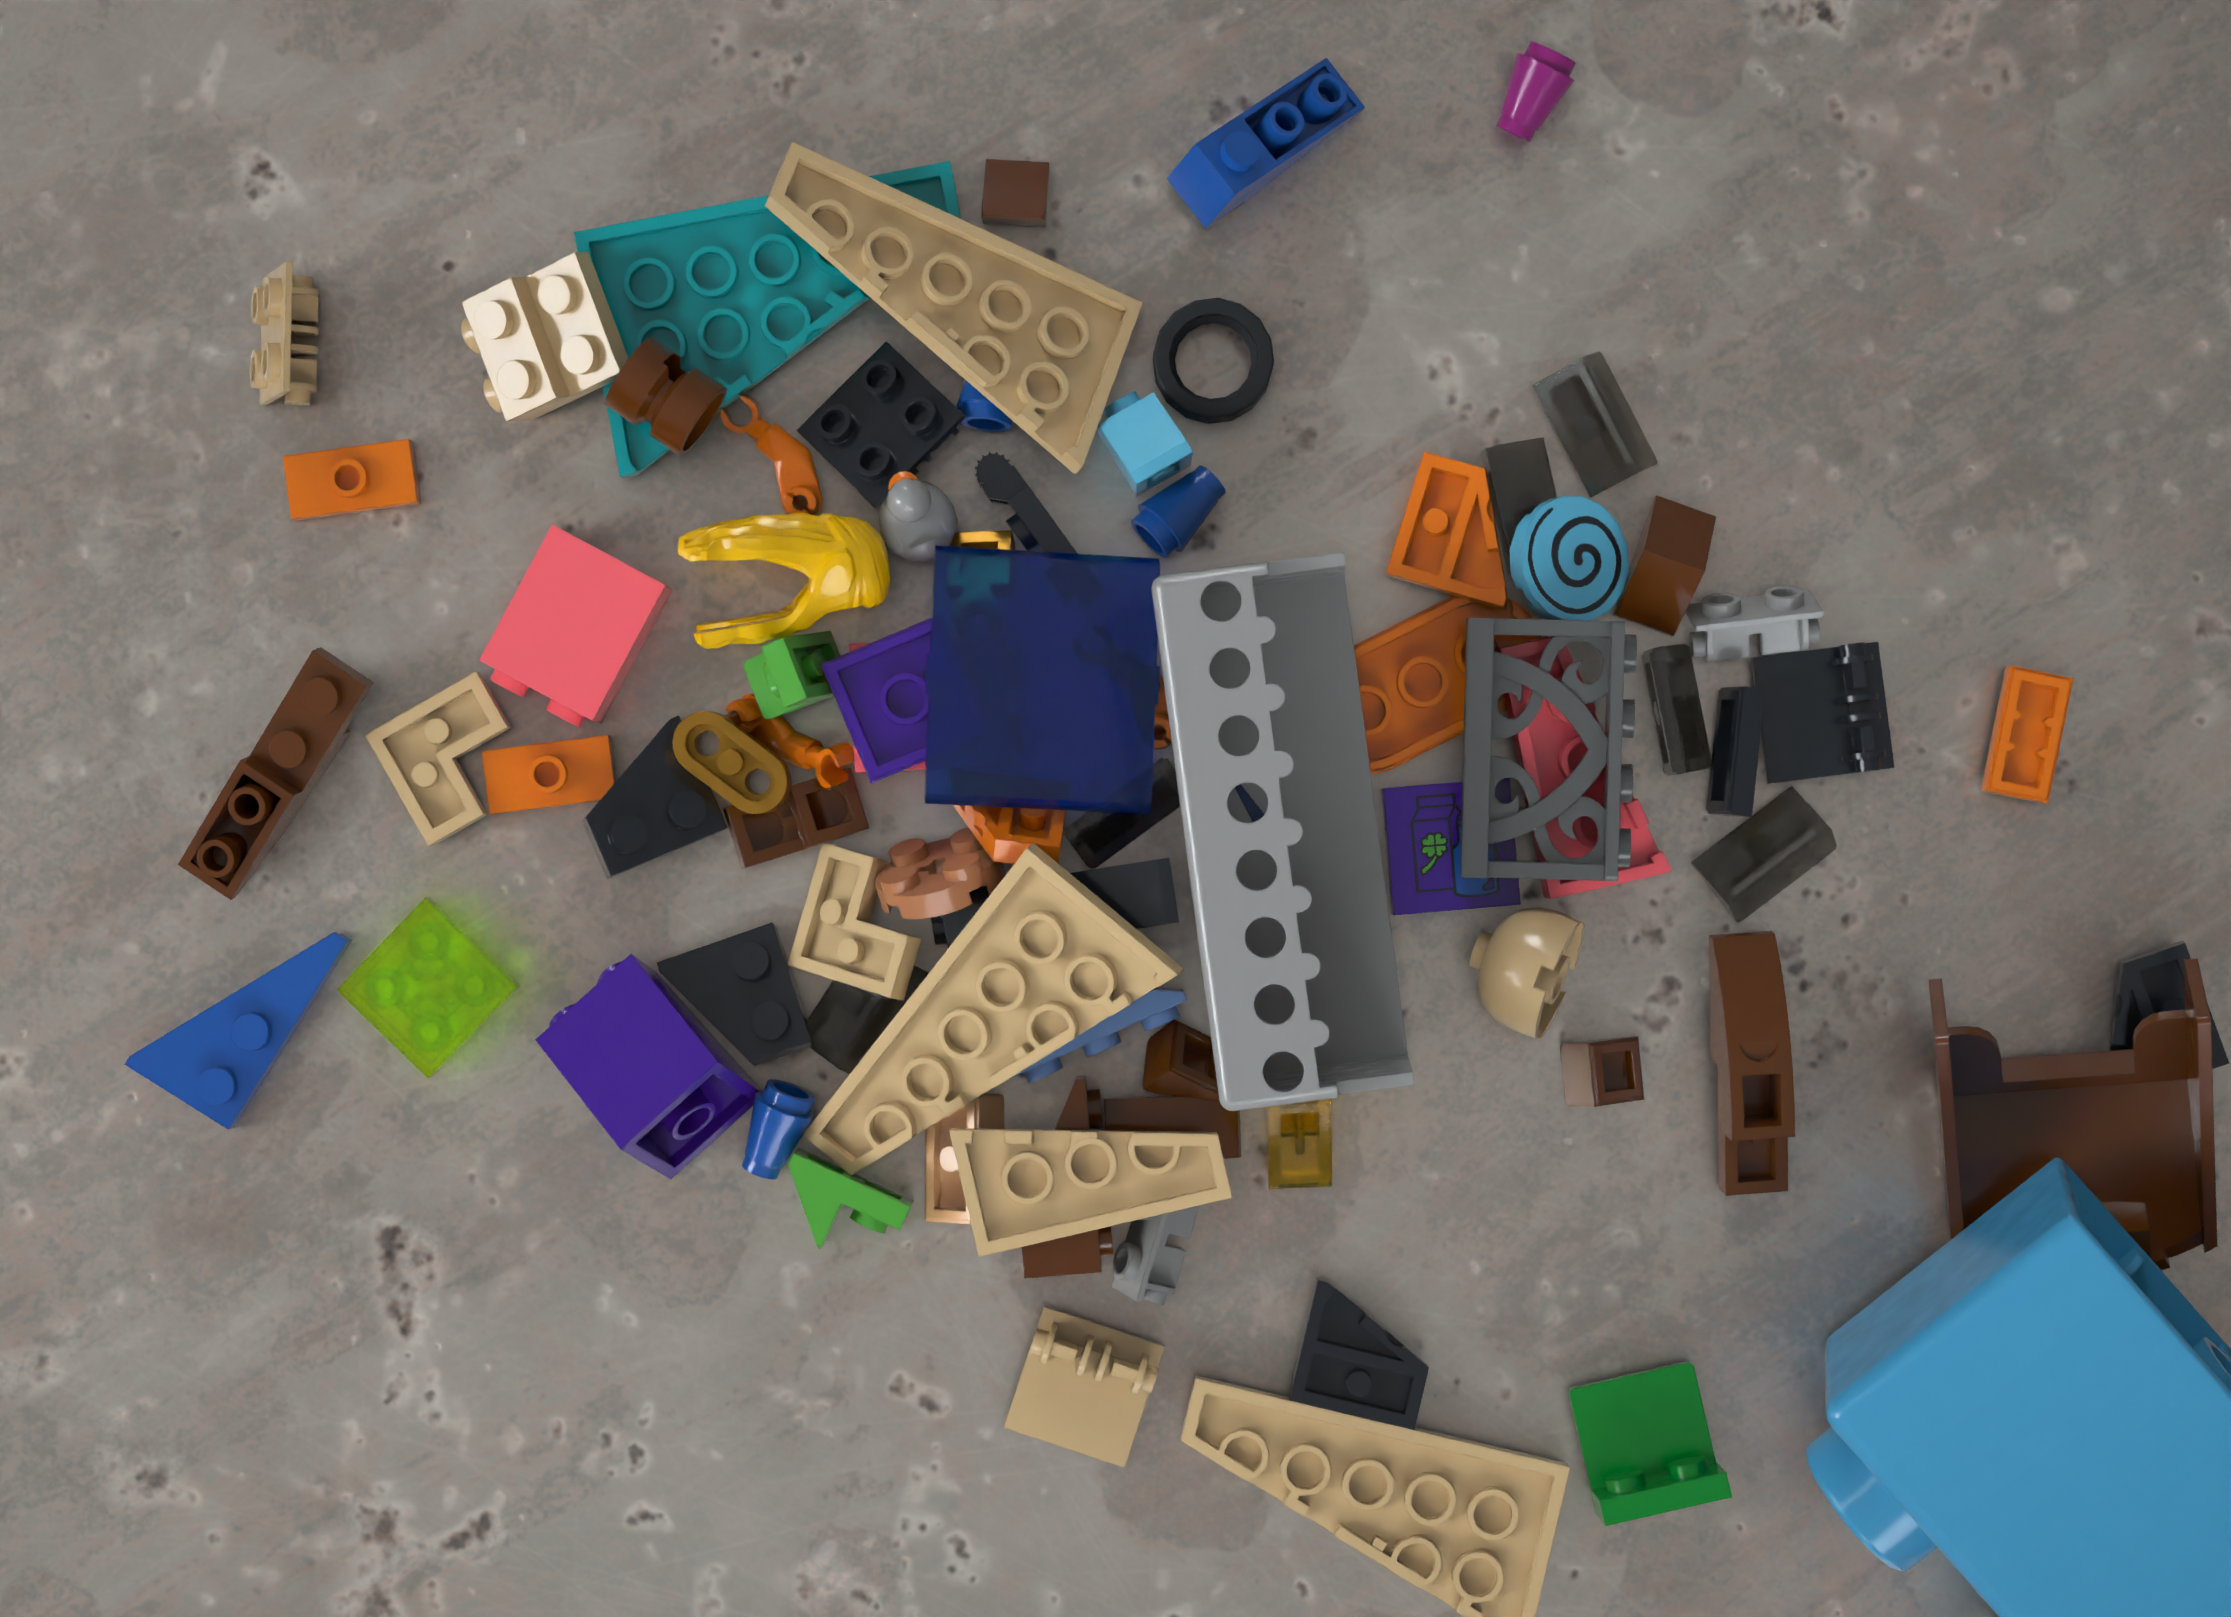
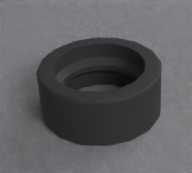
[1153,298,1274,424]

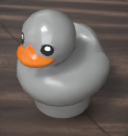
[879,471,958,562]

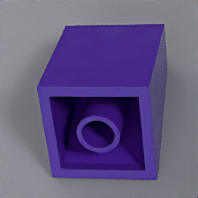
[535,954,762,1179]

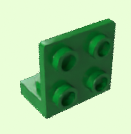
[1568,1361,1732,1526]

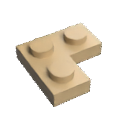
[365,672,511,846]
[787,843,921,1001]

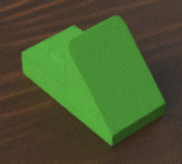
[744,630,840,719]
[788,1148,914,1249]

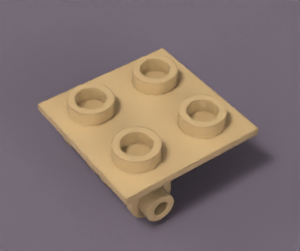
[250,261,319,405]
[1003,1306,1165,1468]

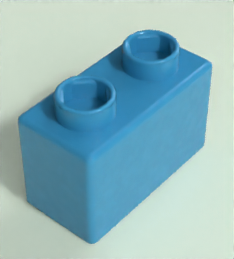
[1805,1158,2231,1617]

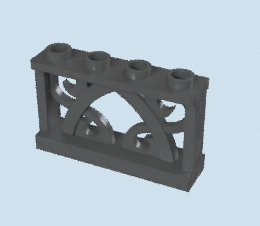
[1460,618,1637,881]

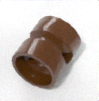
[605,337,728,457]

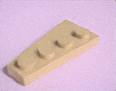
[949,1128,1233,1257]

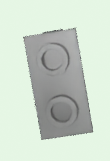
[1685,586,1824,662]
[1112,1205,1200,1305]

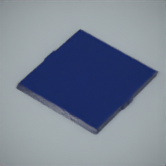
[923,545,1161,814]

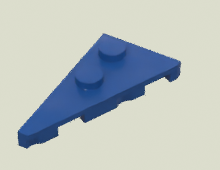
[124,932,352,1130]

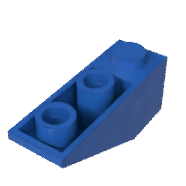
[1166,58,1365,228]

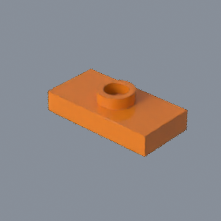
[283,439,421,521]
[1980,665,2074,804]
[482,735,617,814]

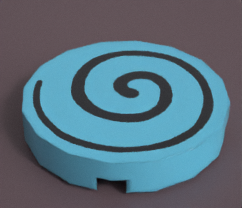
[1509,496,1629,621]

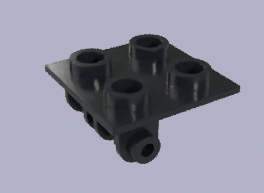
[797,341,966,508]
[1751,642,1895,784]

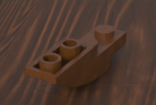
[178,647,374,900]
[1709,931,1795,1196]

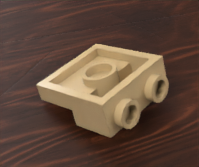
[461,252,628,422]

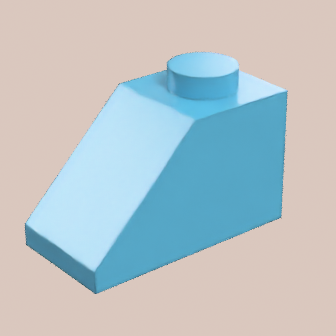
[1098,391,1193,497]

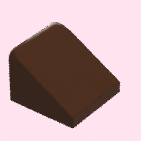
[981,159,1049,227]
[1142,1019,1219,1100]
[1560,1036,1644,1107]

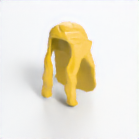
[678,513,891,649]

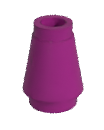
[1496,41,1576,142]

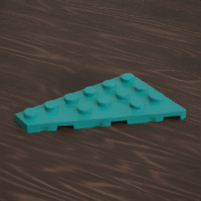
[574,161,961,479]

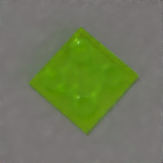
[336,897,521,1078]

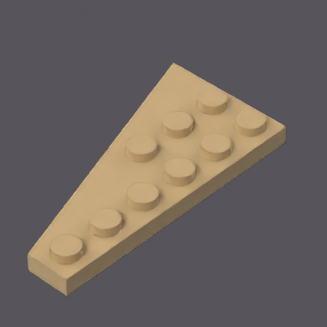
[765,142,1143,475]
[803,844,1184,1176]
[1181,1375,1570,1617]

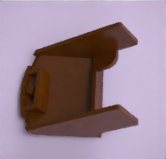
[1928,958,2218,1271]

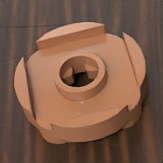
[875,827,1006,919]

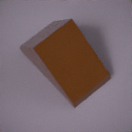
[1612,495,1716,637]

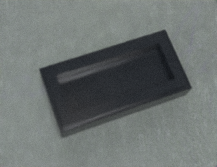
[1706,686,1766,817]

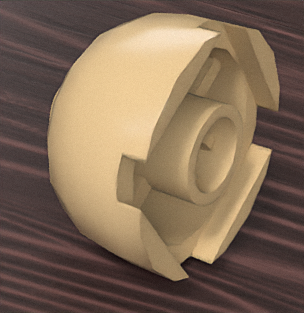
[1469,907,1585,1039]

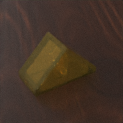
[1264,1099,1332,1190]

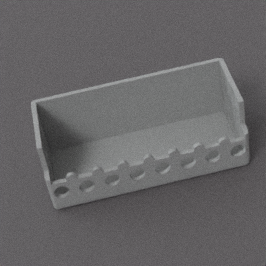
[1151,552,1415,1111]

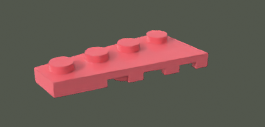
[1494,636,1672,899]

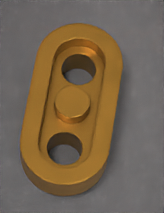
[673,711,792,814]

